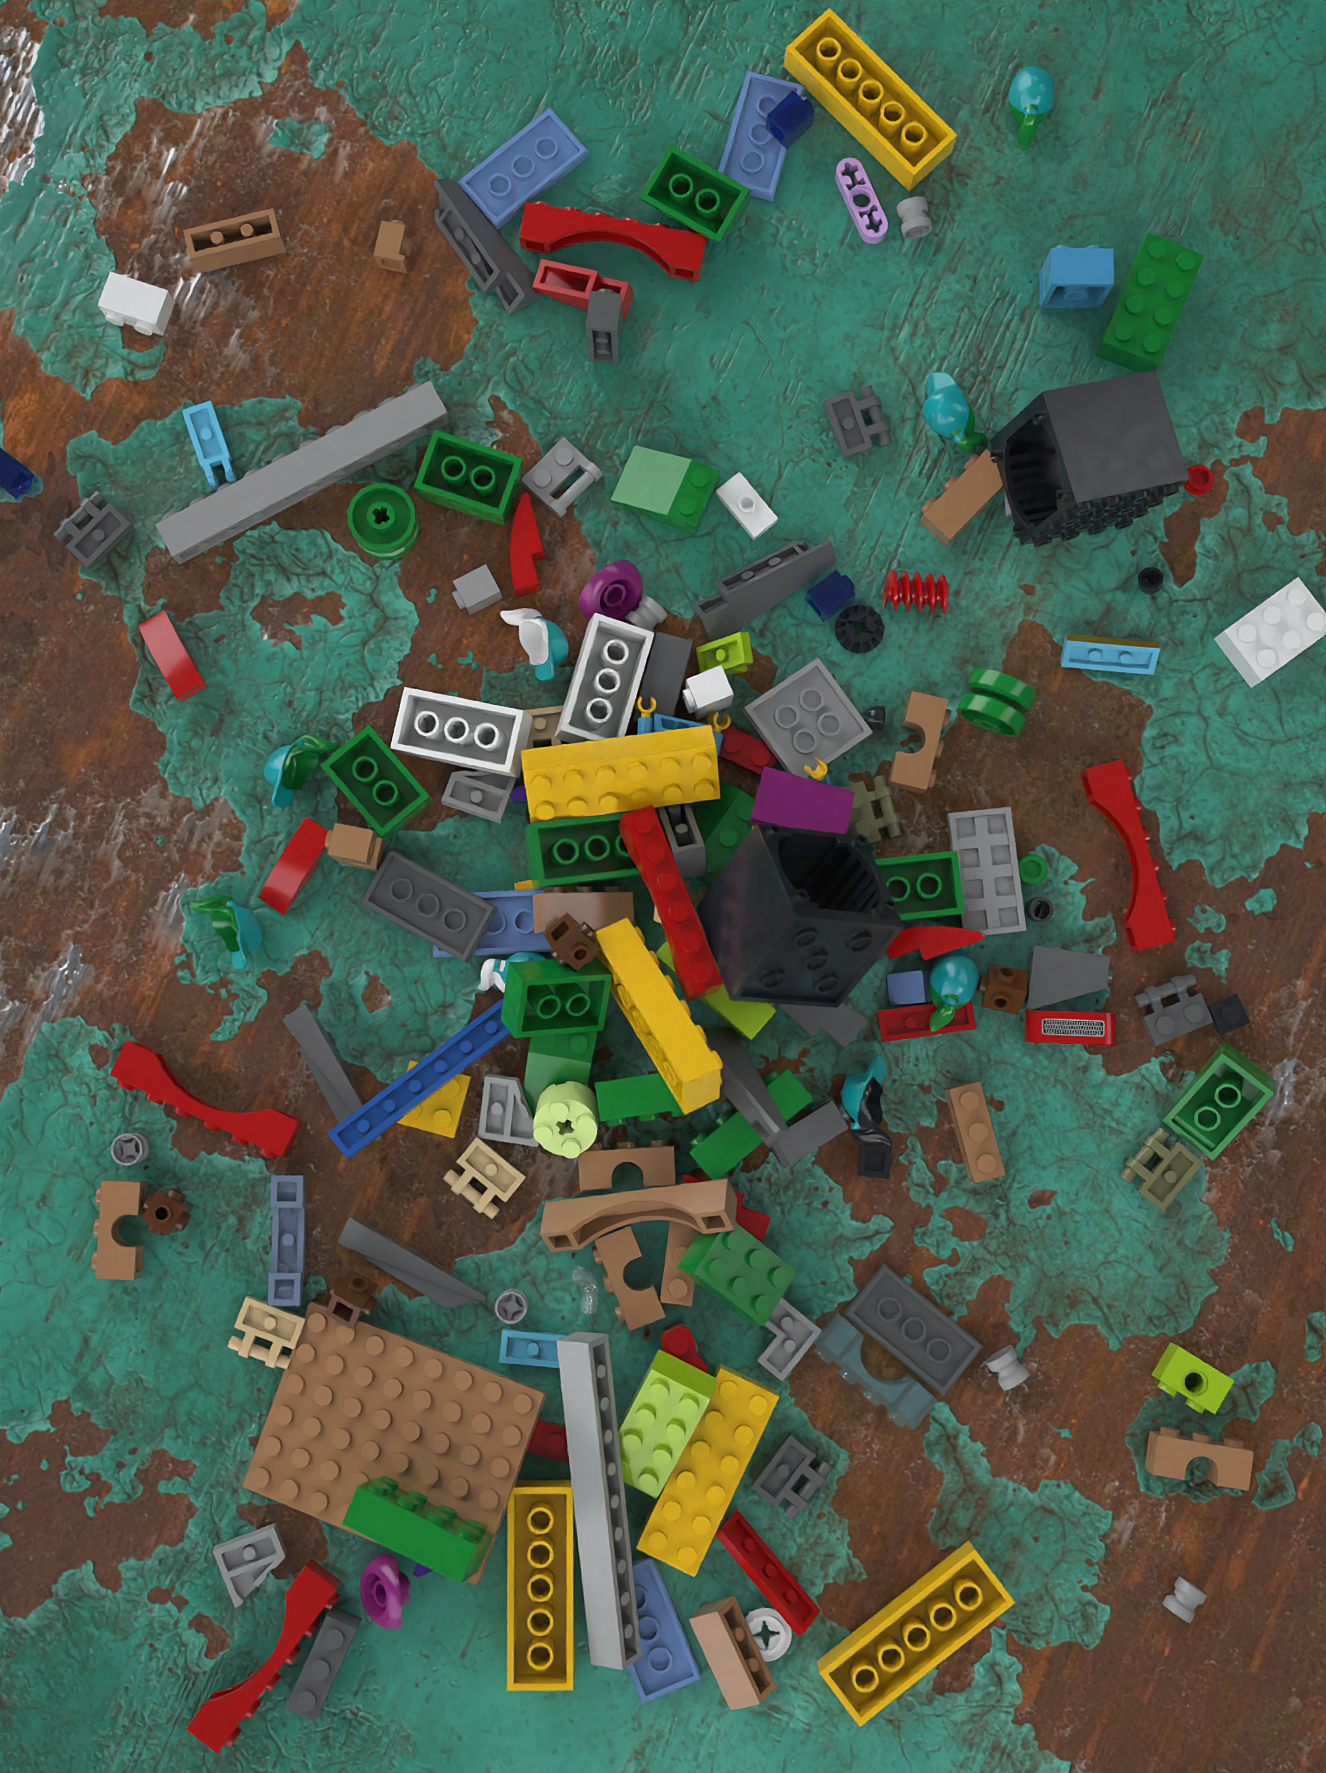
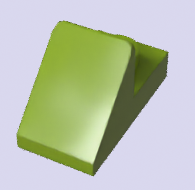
[696,632,753,675]

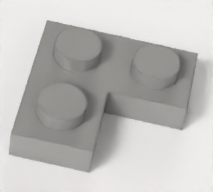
[757,1297,822,1381]

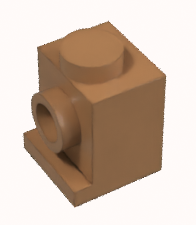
[374,220,412,273]

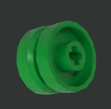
[347,483,421,561]
[956,668,1037,737]

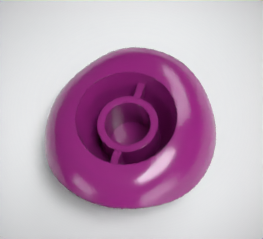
[579,560,643,623]
[359,1553,411,1630]

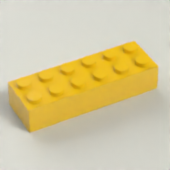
[783,8,957,191]
[521,725,720,823]
[594,918,723,1115]
[636,1363,779,1577]
[507,1479,575,1691]
[816,1540,1015,1727]

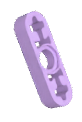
[835,158,888,244]

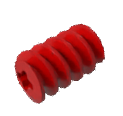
[883,570,949,614]

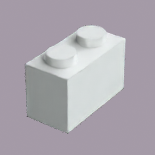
[98,272,175,335]
[682,665,733,720]

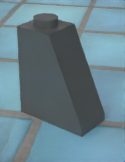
[1021,945,1114,1010]
[770,1100,849,1168]

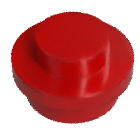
[1182,464,1213,496]

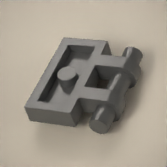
[823,386,892,460]
[53,491,134,570]
[1133,973,1213,1046]
[750,1433,833,1520]

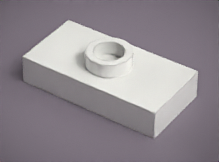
[715,472,778,540]

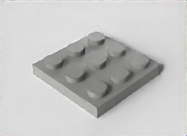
[742,657,873,779]

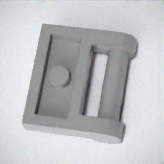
[521,437,603,518]

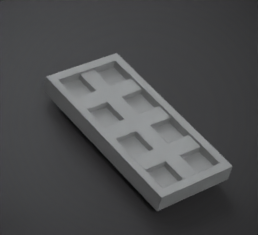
[947,807,1027,936]

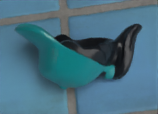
[840,1054,893,1147]

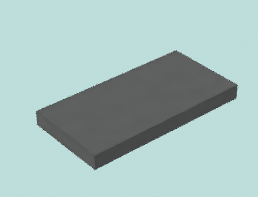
[360,848,499,963]
[843,1263,984,1396]

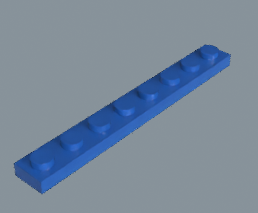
[328,998,511,1160]

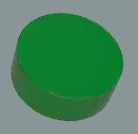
[1018,854,1048,886]

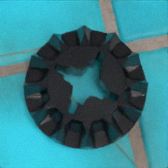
[835,604,885,654]

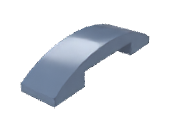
[268,1175,306,1306]

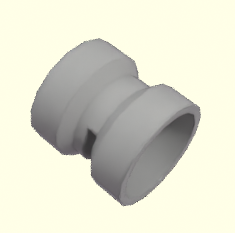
[897,196,933,239]
[624,595,668,632]
[111,1133,150,1165]
[495,1288,529,1324]
[985,1345,1030,1391]
[1162,1576,1208,1624]

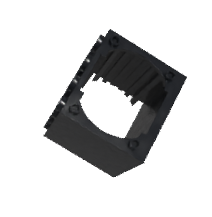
[990,370,1189,547]
[696,823,905,1008]

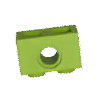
[1152,1342,1234,1414]

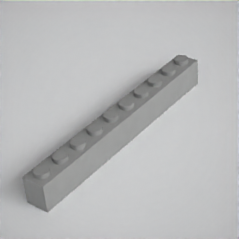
[155,381,450,565]
[557,1331,642,1670]

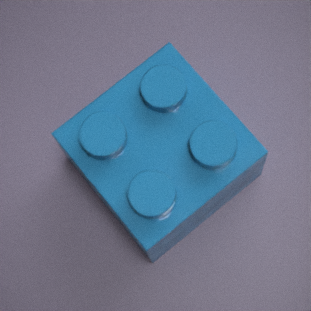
[1039,245,1114,308]

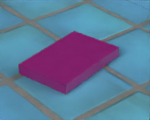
[749,766,855,834]

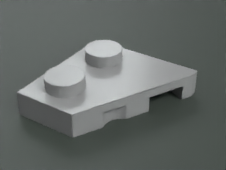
[441,770,518,824]
[478,1073,540,1147]
[213,1523,287,1607]

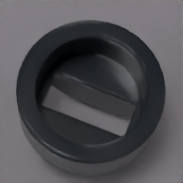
[1138,567,1164,595]
[863,706,886,731]
[1025,897,1053,922]

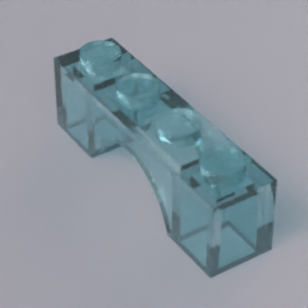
[813,1311,938,1430]

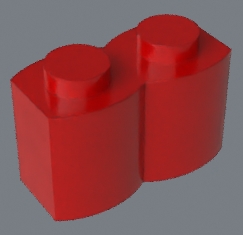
[661,1321,709,1374]

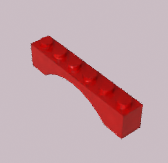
[519,201,706,282]
[1080,759,1176,953]
[618,805,723,1002]
[109,1040,304,1160]
[186,1558,342,1754]

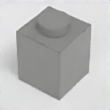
[452,564,503,615]

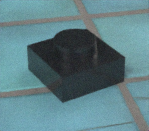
[1207,994,1250,1035]
[856,1143,892,1179]

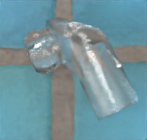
[572,1265,599,1314]

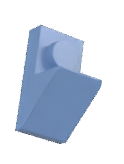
[886,970,933,1006]

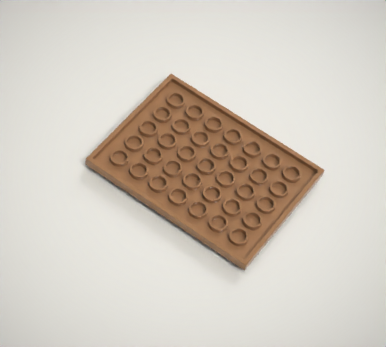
[242,1301,547,1585]

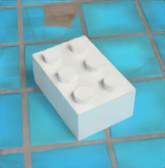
[1214,577,1326,688]

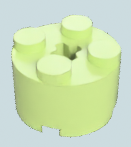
[533,1081,599,1158]

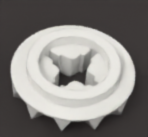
[745,1606,792,1662]

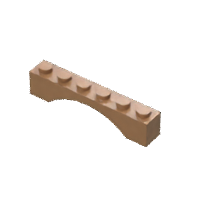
[540,1179,737,1253]

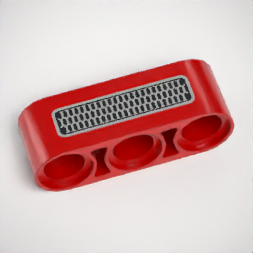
[1024,1010,1116,1045]

